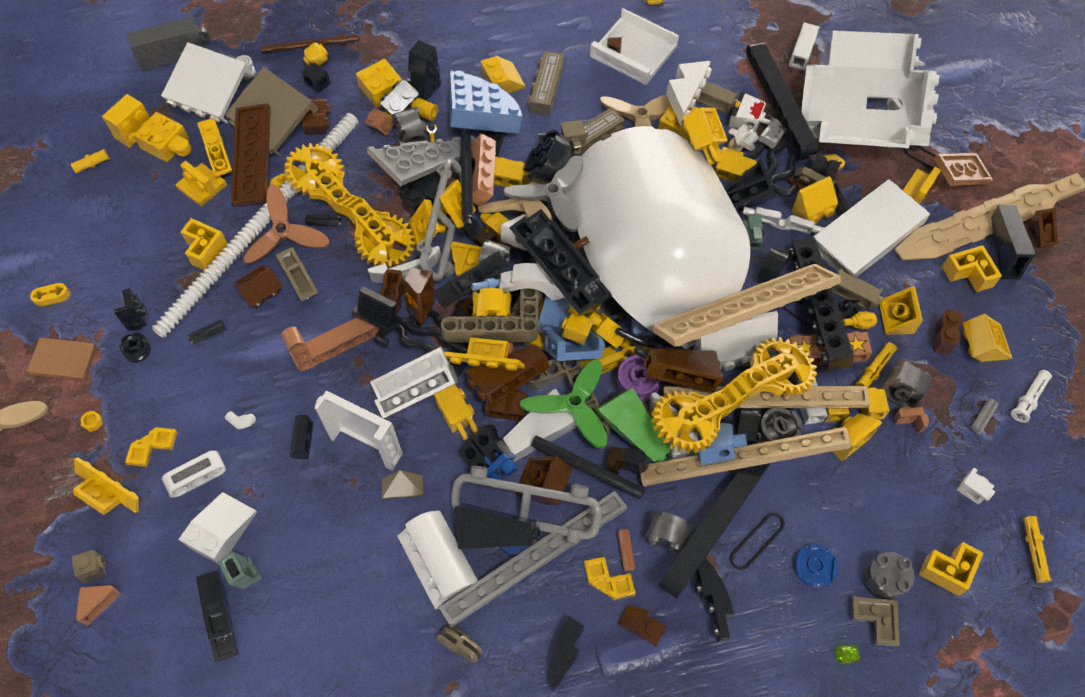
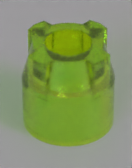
[836,645,860,664]

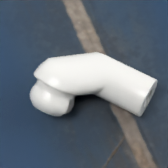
[225,411,256,429]

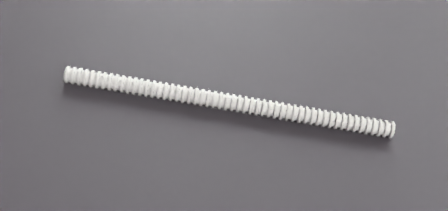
[152,113,359,338]

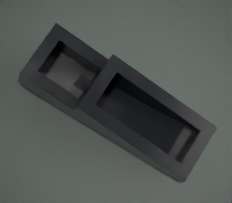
[551,616,584,692]

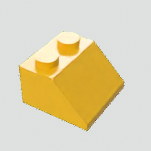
[481,56,525,94]
[792,176,838,225]
[963,314,1012,362]
[832,413,882,462]

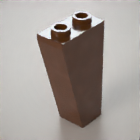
[466,344,549,406]
[644,348,723,393]

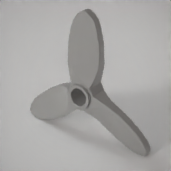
[504,156,583,232]

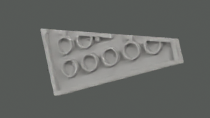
[367,136,475,186]

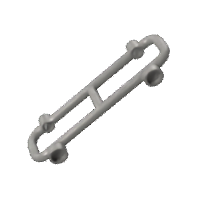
[417,158,462,281]
[451,466,602,543]

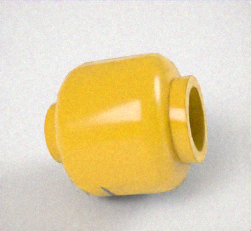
[303,43,329,66]

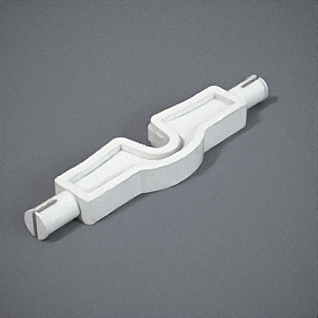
[742,207,824,234]

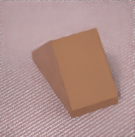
[76,585,122,626]

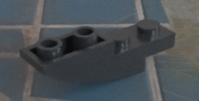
[695,558,734,643]
[196,570,239,662]

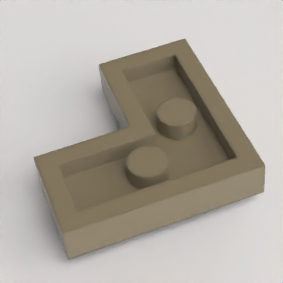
[851,596,900,647]

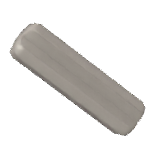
[971,399,998,434]

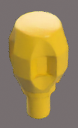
[842,311,877,330]

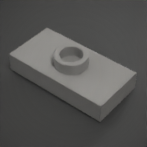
[759,118,785,149]

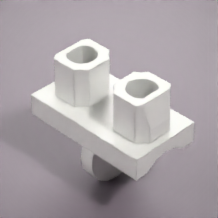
[728,125,759,151]

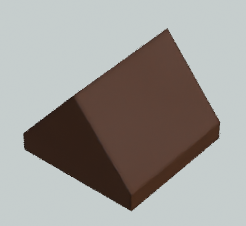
[607,37,622,54]

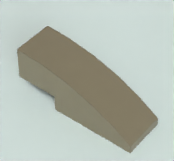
[276,247,318,302]

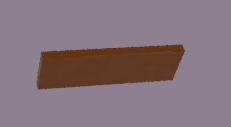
[231,104,271,207]

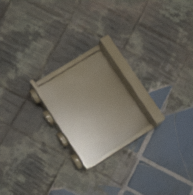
[225,67,319,157]

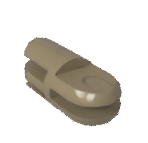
[435,624,483,663]

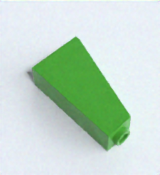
[595,388,671,463]

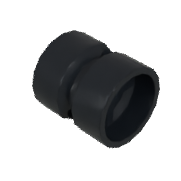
[811,154,841,181]

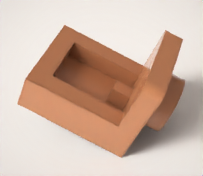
[365,108,393,135]
[893,406,929,433]

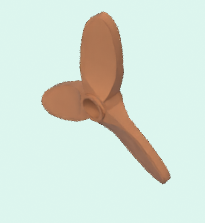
[244,184,330,264]

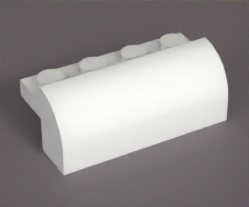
[370,347,458,418]
[397,511,478,609]

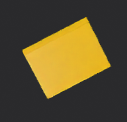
[879,286,923,335]

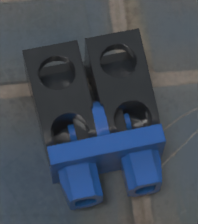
[458,425,518,488]

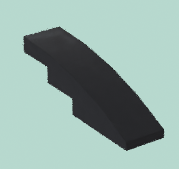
[434,251,509,307]

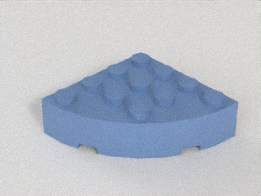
[448,71,523,134]

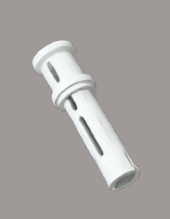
[1011,370,1052,423]

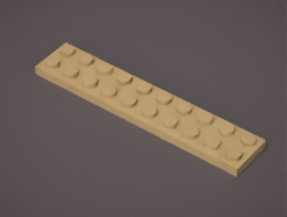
[652,264,841,347]

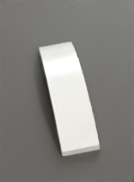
[368,246,441,283]

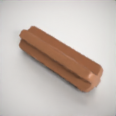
[618,529,635,572]

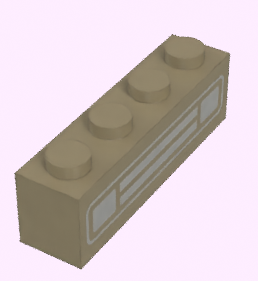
[528,51,564,116]
[571,107,625,158]

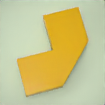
[125,427,177,467]
[584,557,636,600]

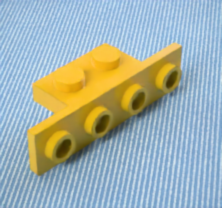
[443,337,525,371]
[73,457,139,515]

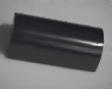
[290,414,314,460]

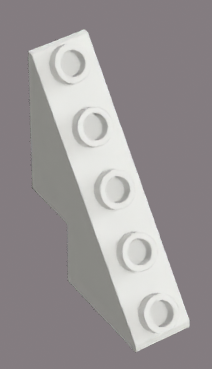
[666,61,712,125]

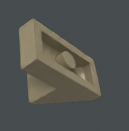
[794,166,835,187]

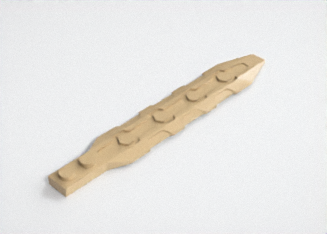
[895,173,1085,261]

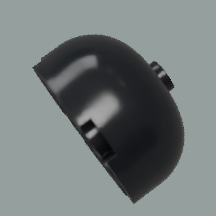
[523,129,572,184]

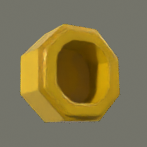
[80,411,103,432]

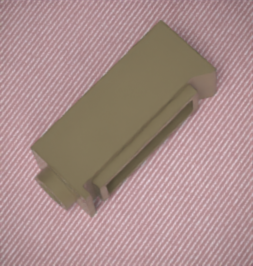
[695,81,738,115]
[832,268,883,312]

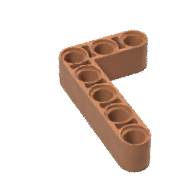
[281,317,380,371]

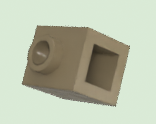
[72,549,106,583]

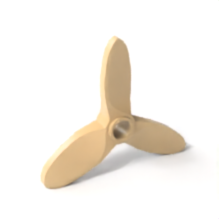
[600,95,671,127]
[478,181,552,220]
[0,401,48,431]

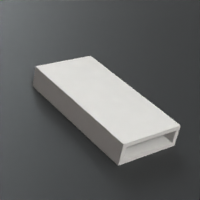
[813,179,930,278]

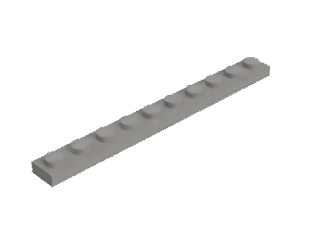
[438,491,627,628]

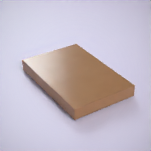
[934,153,993,186]
[27,338,98,381]

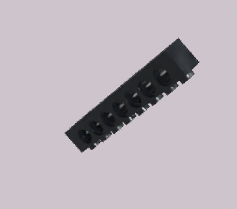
[789,237,854,371]

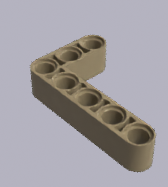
[441,288,538,342]
[526,359,610,442]

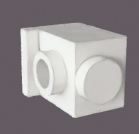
[957,468,995,505]

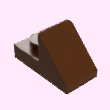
[1028,208,1058,247]
[617,605,667,647]

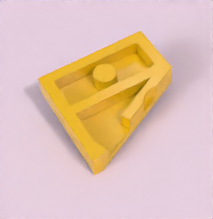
[451,241,482,276]

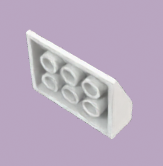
[694,311,778,371]

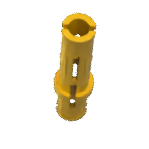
[855,342,897,387]
[1023,516,1051,583]

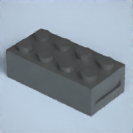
[127,16,209,71]

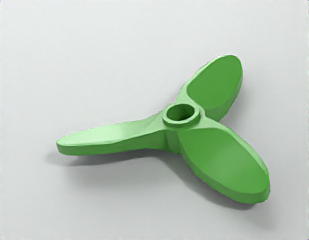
[520,360,607,449]

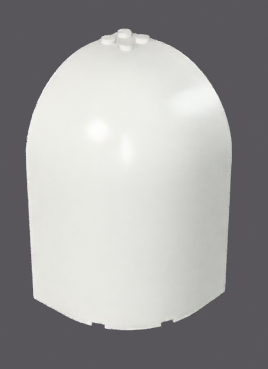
[564,126,750,348]

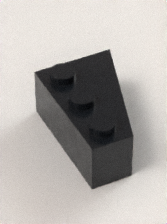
[407,40,441,101]
[724,159,775,212]

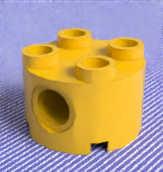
[472,288,511,317]

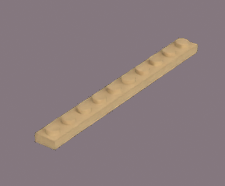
[664,386,870,408]
[641,427,851,487]

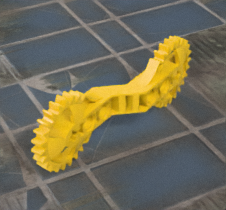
[285,143,415,269]
[651,337,817,454]

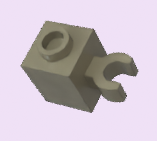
[561,120,588,155]

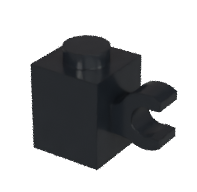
[398,185,428,216]

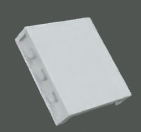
[590,8,679,85]
[161,42,253,124]
[315,391,403,471]

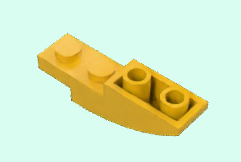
[197,118,233,177]

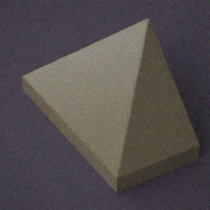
[382,470,424,499]

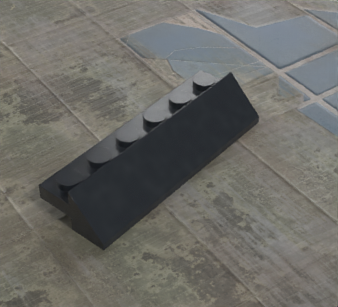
[509,209,612,316]

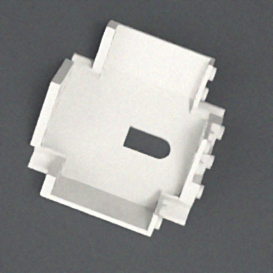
[801,31,939,148]

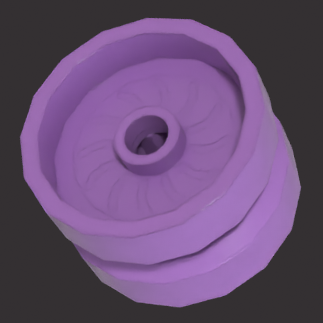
[617,355,661,404]

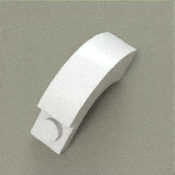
[499,263,565,301]

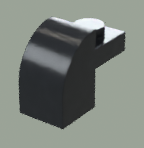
[757,247,790,282]

